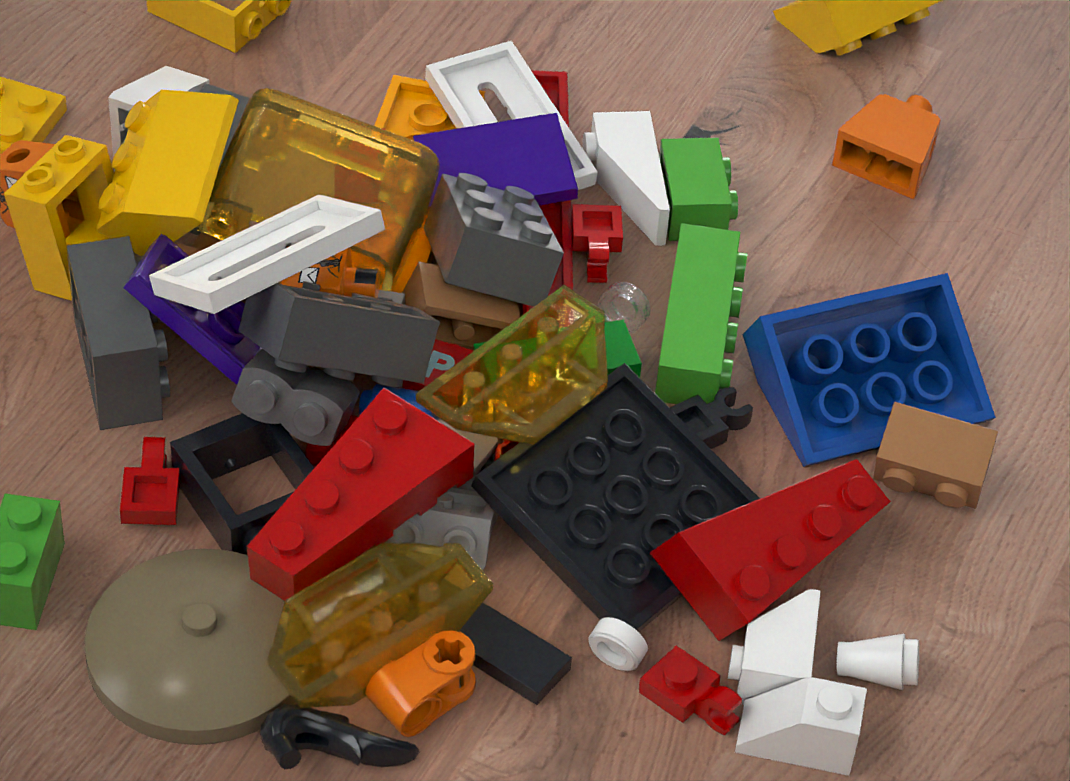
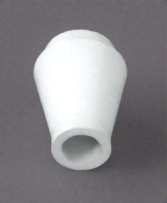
[837,633,919,690]

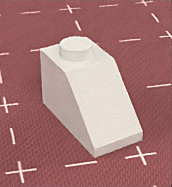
[728,589,821,705]
[735,677,867,776]

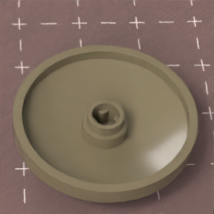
[85,549,315,745]

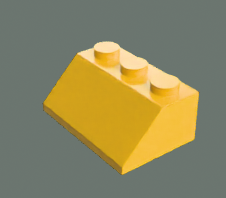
[773,0,943,56]
[96,89,239,256]

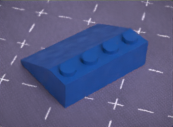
[742,273,996,467]

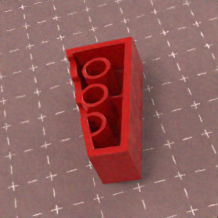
[247,388,475,608]
[650,459,891,641]

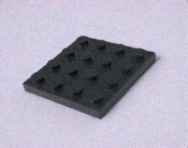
[471,363,760,632]

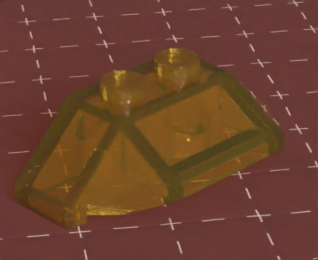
[416,285,608,445]
[267,543,493,708]

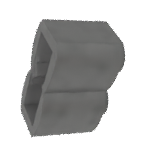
[231,349,360,446]

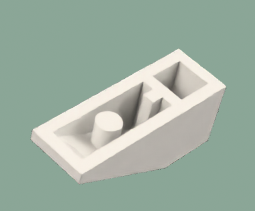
[583,111,670,246]

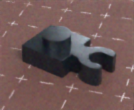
[670,387,753,449]

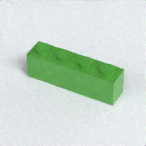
[655,223,748,404]

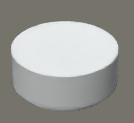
[588,617,648,671]

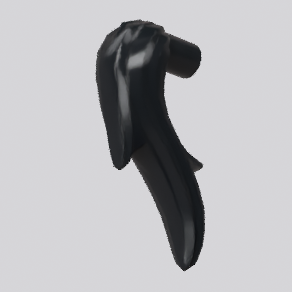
[260,704,420,769]

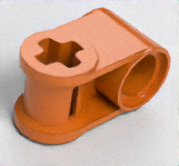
[365,630,476,737]

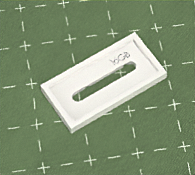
[425,41,598,190]
[149,195,385,314]

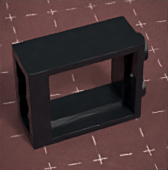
[170,413,314,555]

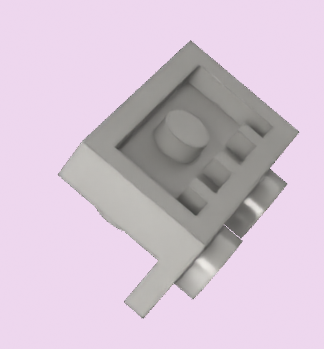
[377,488,498,570]

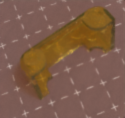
[197,88,440,292]

